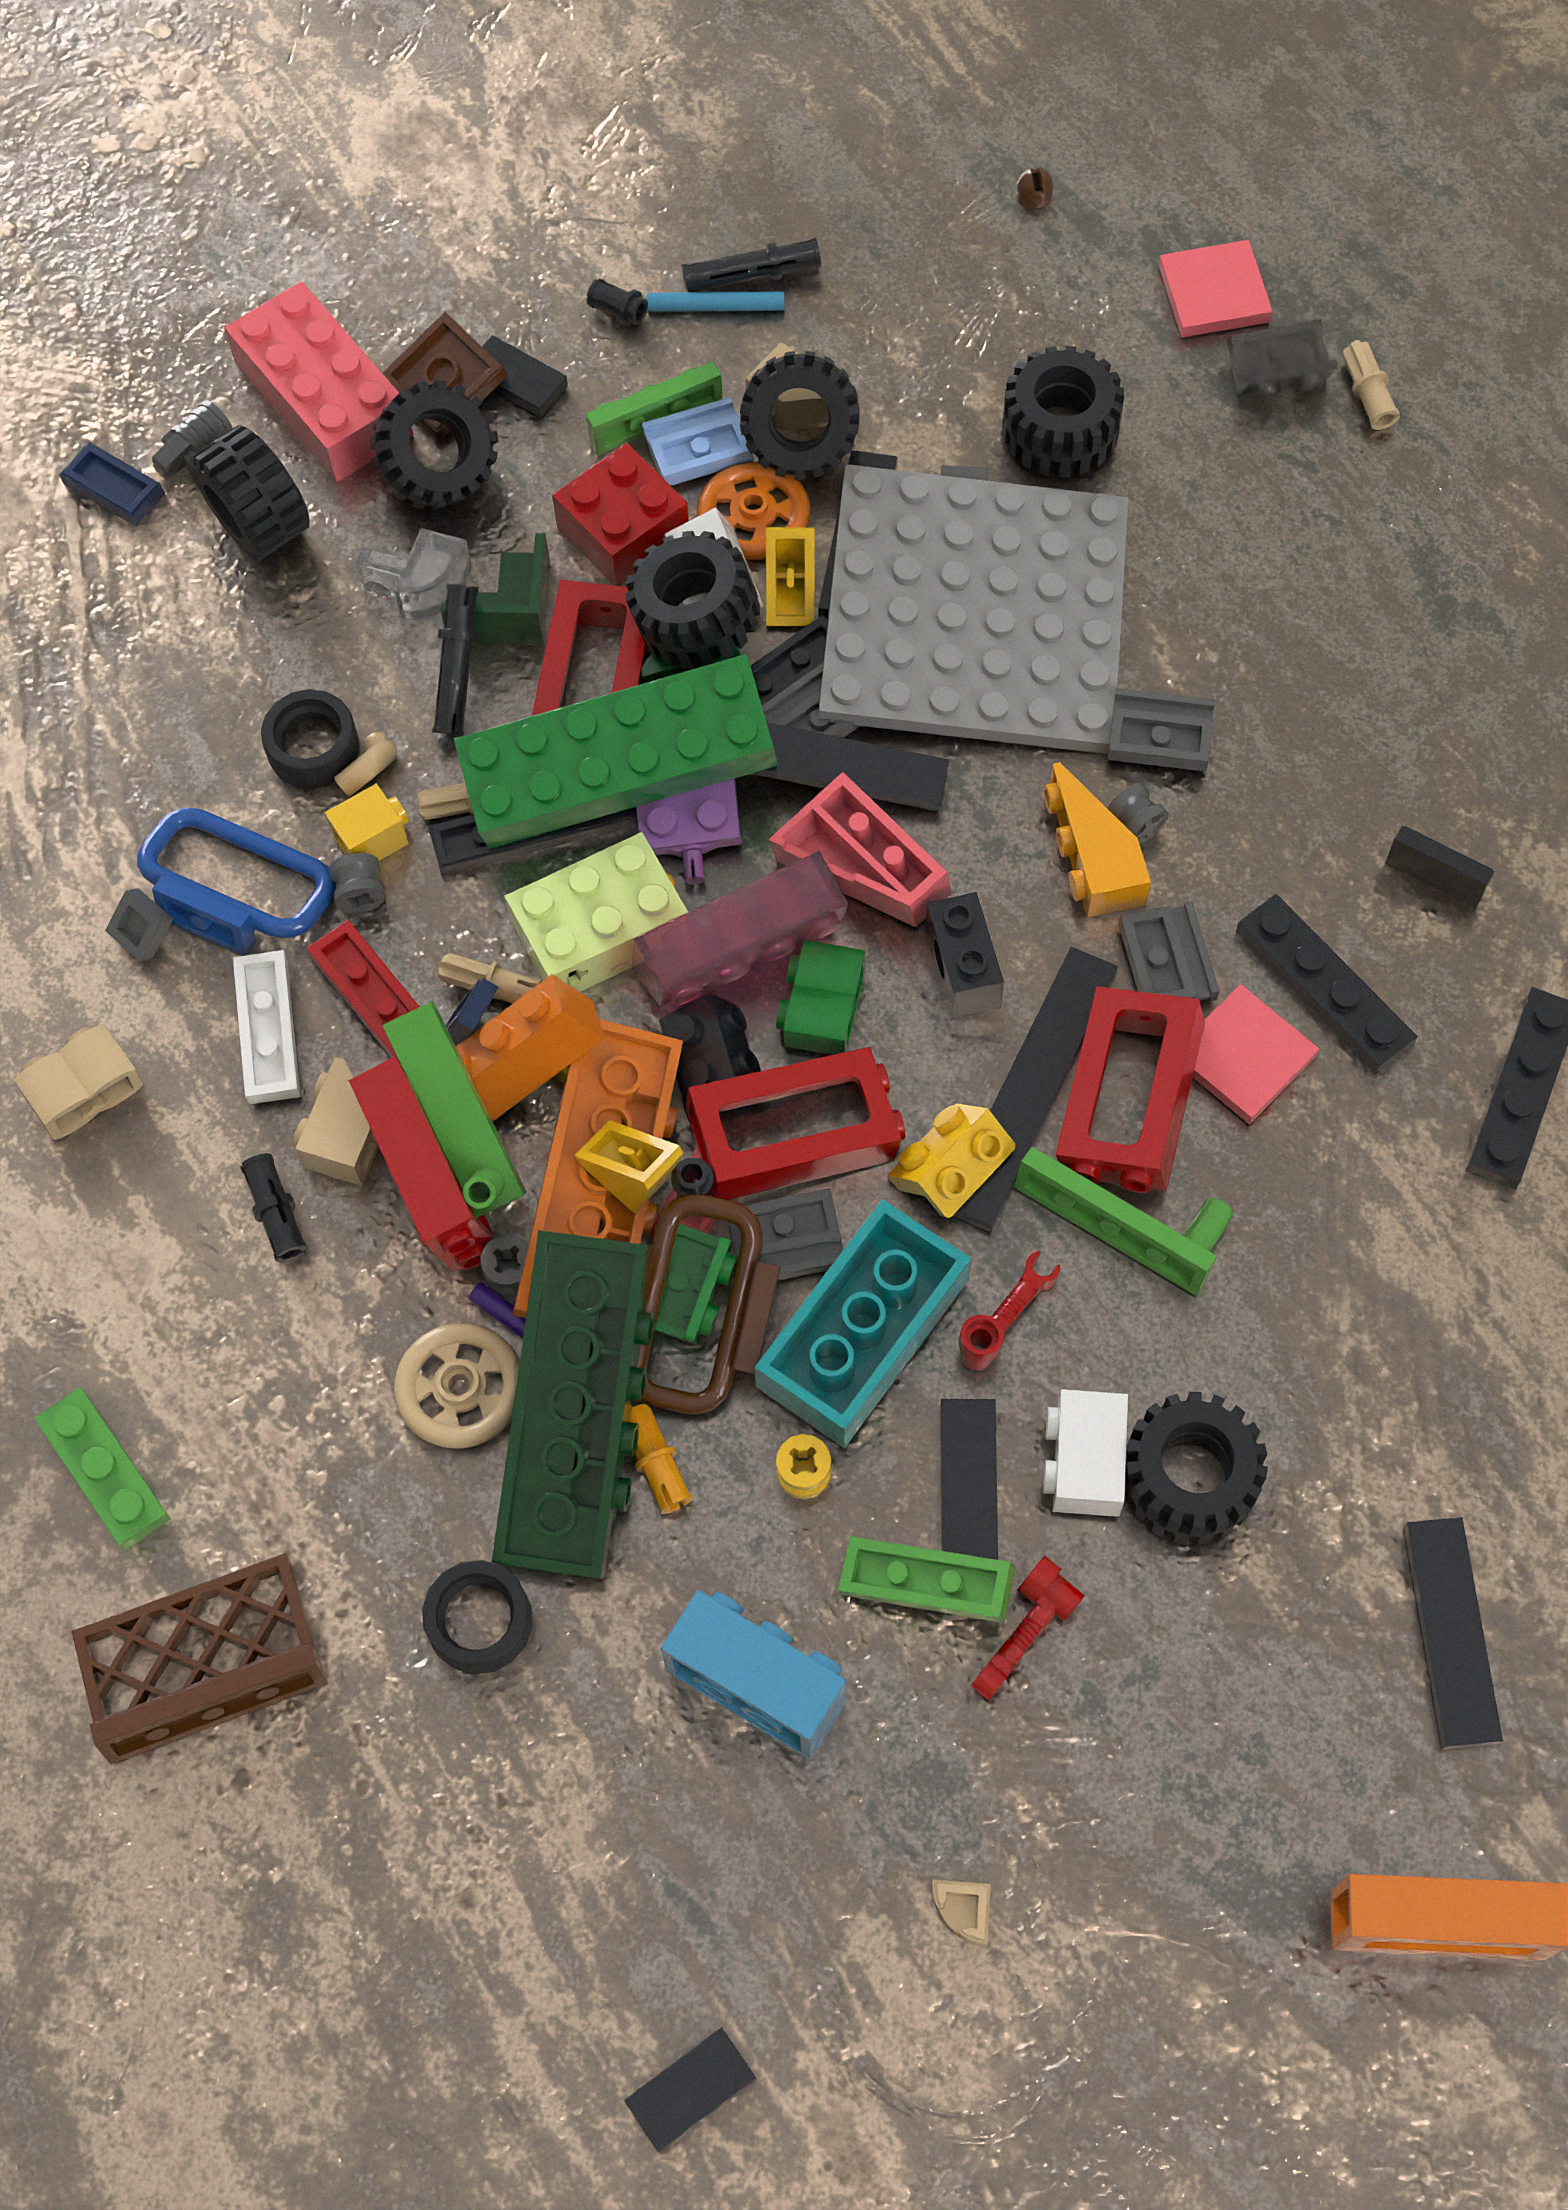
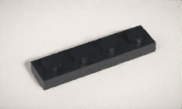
[1236,893,1418,1075]
[1465,987,1568,1190]

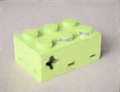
[505,832,691,992]

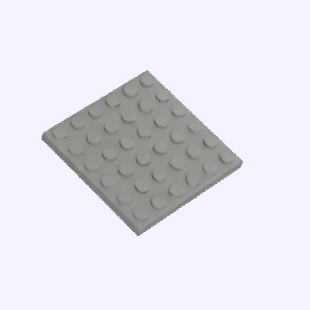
[818,464,1129,754]

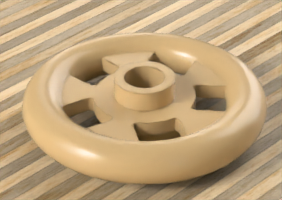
[394,1323,520,1449]

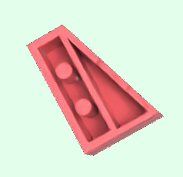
[768,772,952,927]

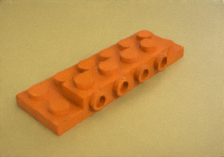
[512,1019,683,1318]

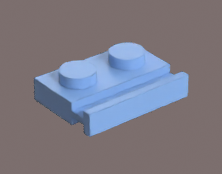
[642,397,753,486]

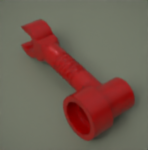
[958,1251,1060,1371]
[970,1555,1085,1700]

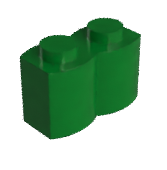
[776,940,865,1055]

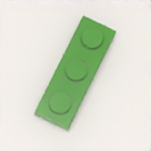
[585,361,723,456]
[34,1386,171,1551]
[838,1536,1016,1623]

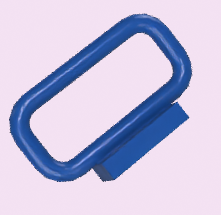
[137,807,336,956]

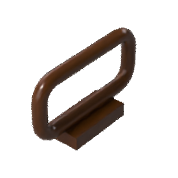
[637,1194,781,1414]

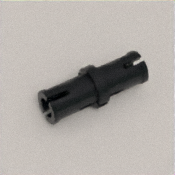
[240,1153,308,1262]

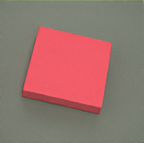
[1158,240,1273,338]
[1193,984,1320,1125]

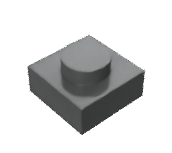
[105,888,173,961]

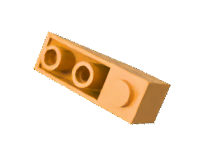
[1044,762,1151,918]

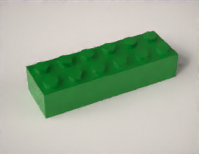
[454,654,779,849]

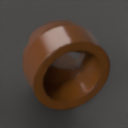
[1016,167,1053,209]

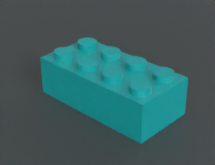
[754,1199,972,1448]

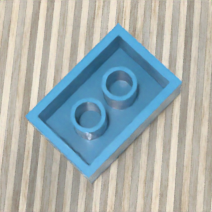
[660,1589,847,1761]

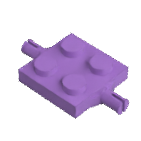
[636,778,742,885]

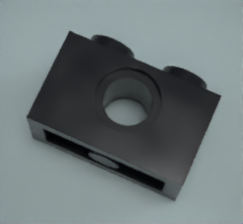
[925,892,1004,1020]

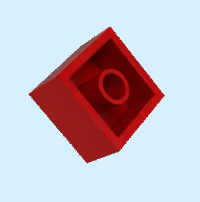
[552,442,689,586]

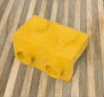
[887,1104,1016,1218]

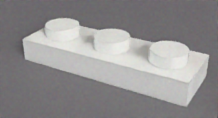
[233,950,301,1105]

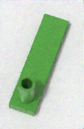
[382,1001,527,1218]
[1014,1146,1233,1296]

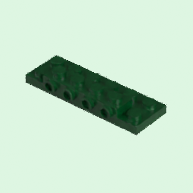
[491,1230,654,1579]

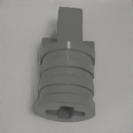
[152,400,233,480]

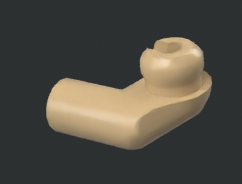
[334,732,396,796]

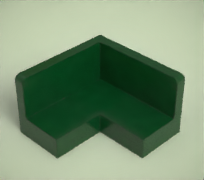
[441,533,551,645]

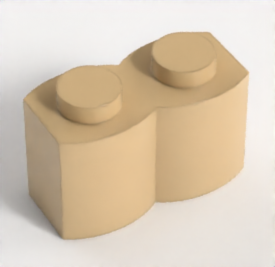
[13,1024,143,1141]

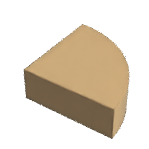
[932,1879,991,1947]

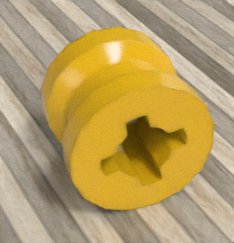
[776,1434,831,1499]

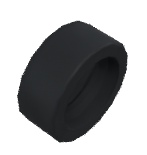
[260,689,360,788]
[422,1560,532,1674]

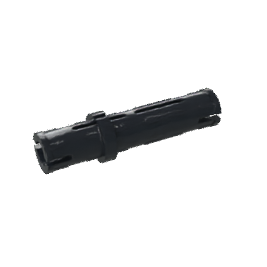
[681,238,821,292]
[432,584,479,736]

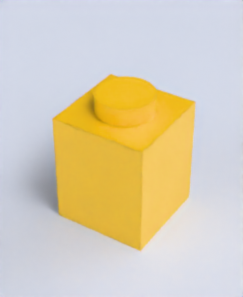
[324,783,409,861]

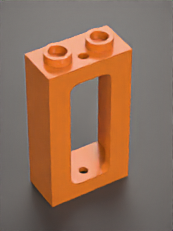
[1331,1874,1568,1960]

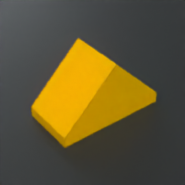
[766,527,815,626]
[574,1120,683,1214]

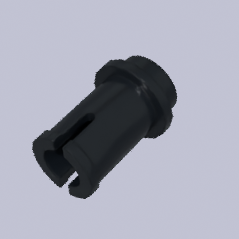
[586,278,648,326]
[671,1158,714,1198]

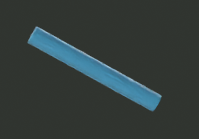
[647,292,784,312]

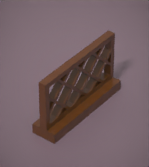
[71,1553,328,1765]

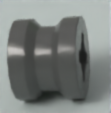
[1107,783,1169,845]
[329,853,385,913]
[480,1235,528,1299]

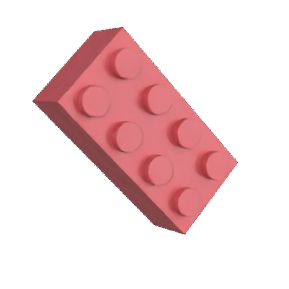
[224,281,414,483]

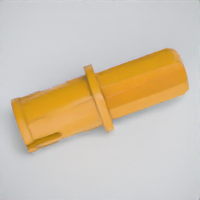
[630,1404,694,1514]

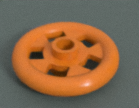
[697,462,810,560]

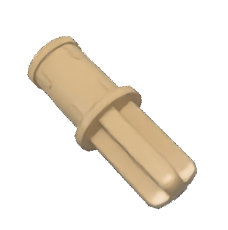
[1343,340,1400,430]
[418,778,473,820]
[438,953,542,1004]

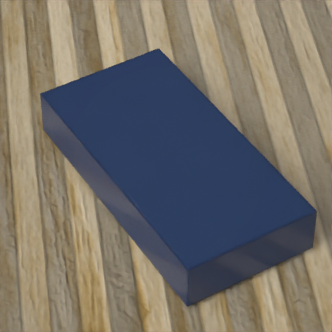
[59,442,165,527]
[446,978,499,1046]

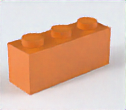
[456,974,604,1122]

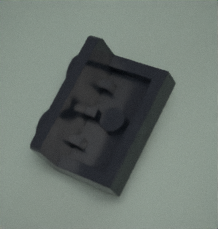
[659,993,761,1108]

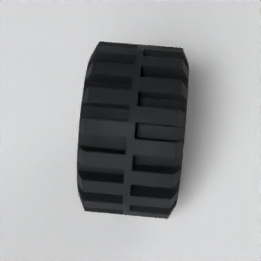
[1002,346,1124,478]
[740,351,860,480]
[370,380,499,510]
[190,425,310,560]
[625,531,760,669]
[1124,1392,1268,1545]

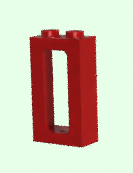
[532,579,651,716]
[1055,986,1205,1193]
[685,1047,905,1200]
[348,1055,495,1272]

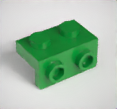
[655,1224,738,1345]

